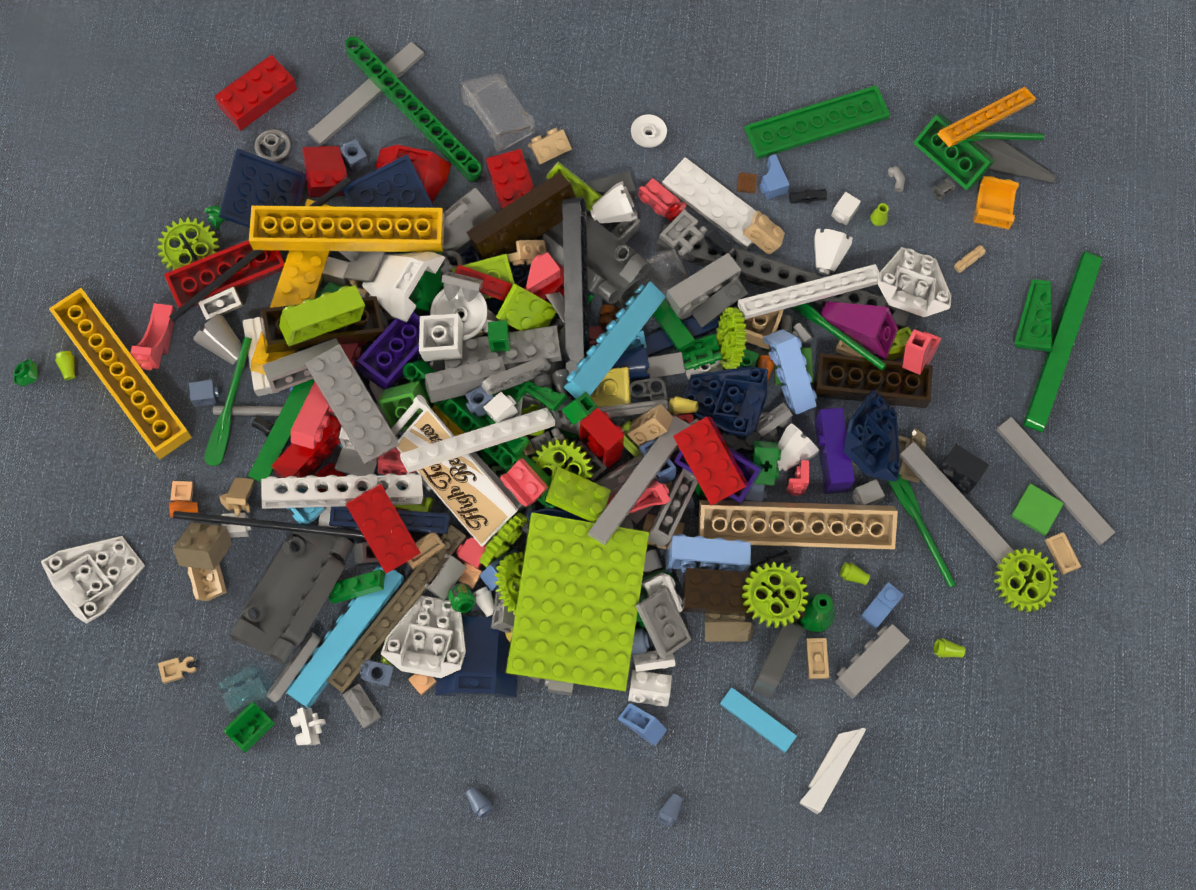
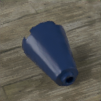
[611,344,650,381]

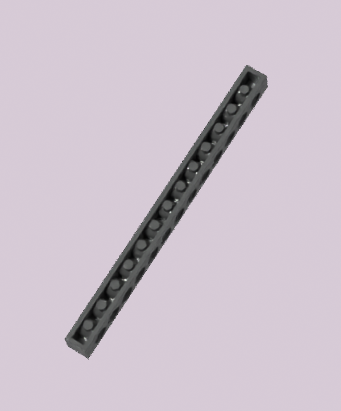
[656,224,909,330]

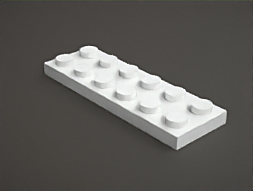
[662,157,756,250]

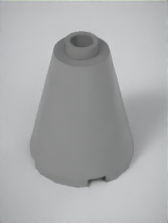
[193,314,242,365]

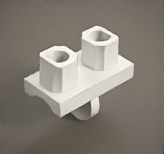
[290,708,326,745]

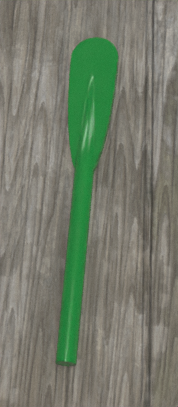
[942,127,1044,142]
[791,303,887,370]
[204,337,252,466]
[887,474,956,588]

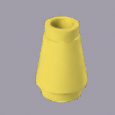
[669,396,698,415]

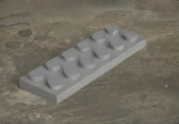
[445,325,562,370]
[305,344,399,465]

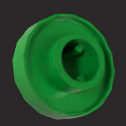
[14,359,38,387]

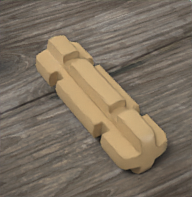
[954,245,986,273]

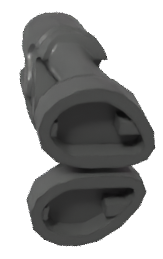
[533,369,572,428]

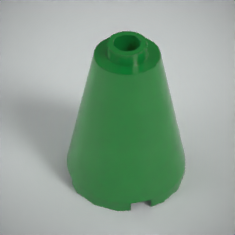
[798,593,835,632]

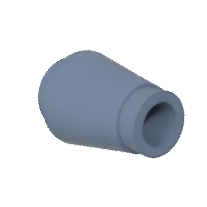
[465,787,493,819]
[657,794,683,826]

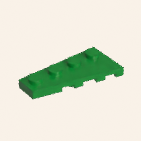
[1014,279,1052,352]

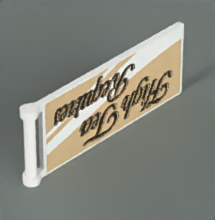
[391,395,518,547]

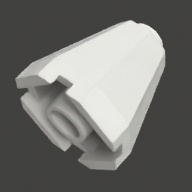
[590,181,637,223]
[814,229,853,275]
[777,423,819,472]

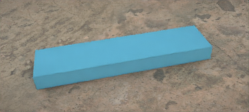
[720,688,797,753]

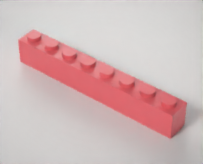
[291,341,368,449]

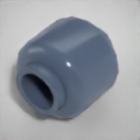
[631,628,651,655]

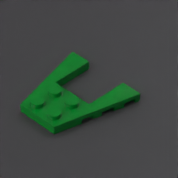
[478,381,567,457]

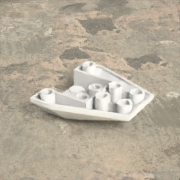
[878,247,951,317]
[362,251,445,322]
[41,536,145,623]
[381,595,466,678]

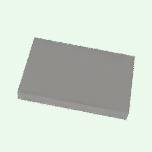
[635,587,692,659]

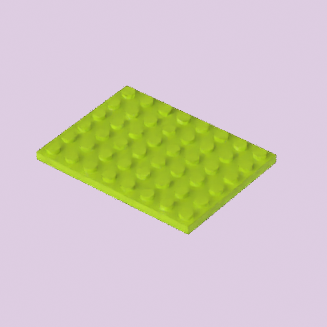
[506,513,649,691]

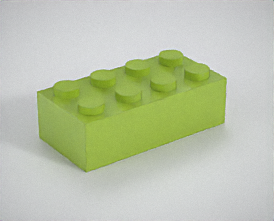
[279,285,365,346]

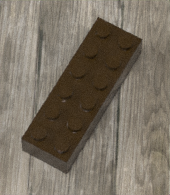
[466,172,576,260]
[260,296,384,353]
[814,353,933,409]
[682,568,806,620]

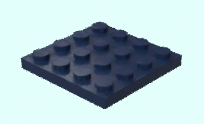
[218,148,306,228]
[343,154,434,208]

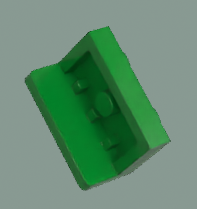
[223,702,275,753]

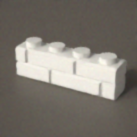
[243,317,277,396]

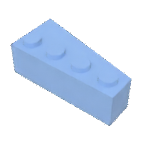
[762,329,817,415]
[665,534,751,573]

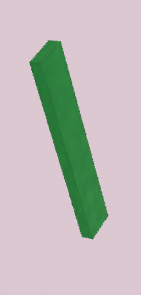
[248,379,315,482]

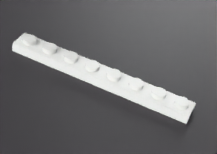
[737,264,880,319]
[400,407,555,473]

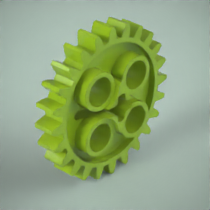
[157,217,220,271]
[716,307,747,369]
[532,438,594,481]
[479,512,527,568]
[994,548,1058,612]
[494,552,524,616]
[742,562,808,628]

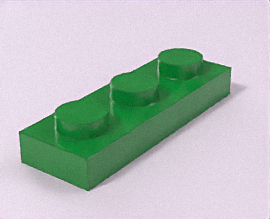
[329,569,385,604]

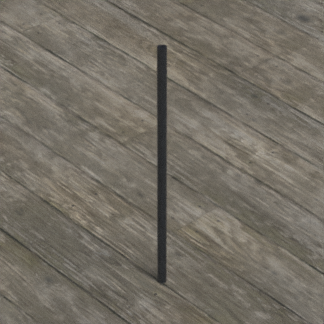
[169,177,352,322]
[173,511,412,539]

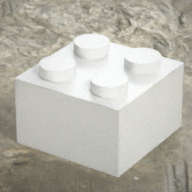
[419,314,463,361]

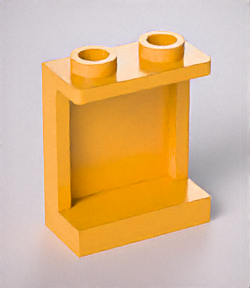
[973,176,1019,229]

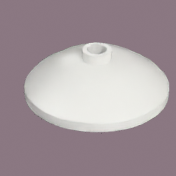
[430,287,488,341]

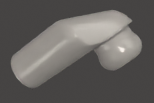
[888,166,905,192]

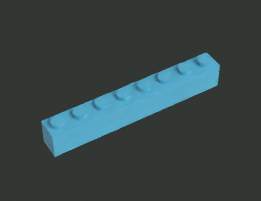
[564,281,666,398]
[287,566,404,709]

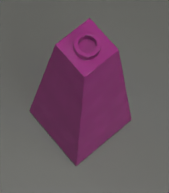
[820,301,898,360]

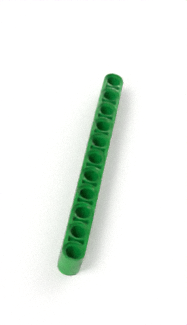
[345,36,482,183]
[1023,251,1103,433]
[403,360,556,508]

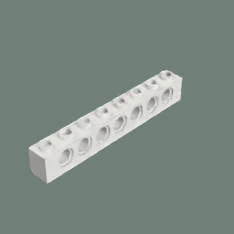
[261,473,423,509]

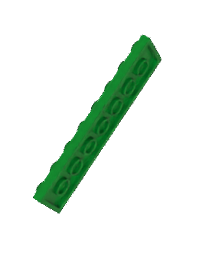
[744,85,890,159]

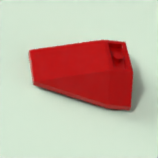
[376,145,451,203]

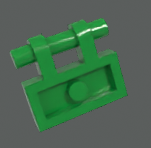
[681,334,722,370]

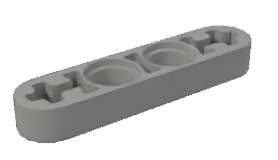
[482,357,551,395]
[266,632,321,702]

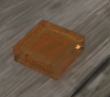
[737,173,757,194]

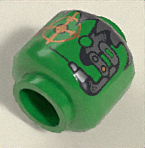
[448,583,476,613]

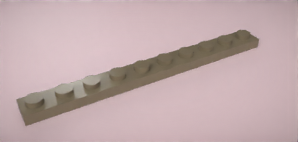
[327,525,467,694]

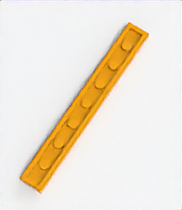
[937,86,1036,147]

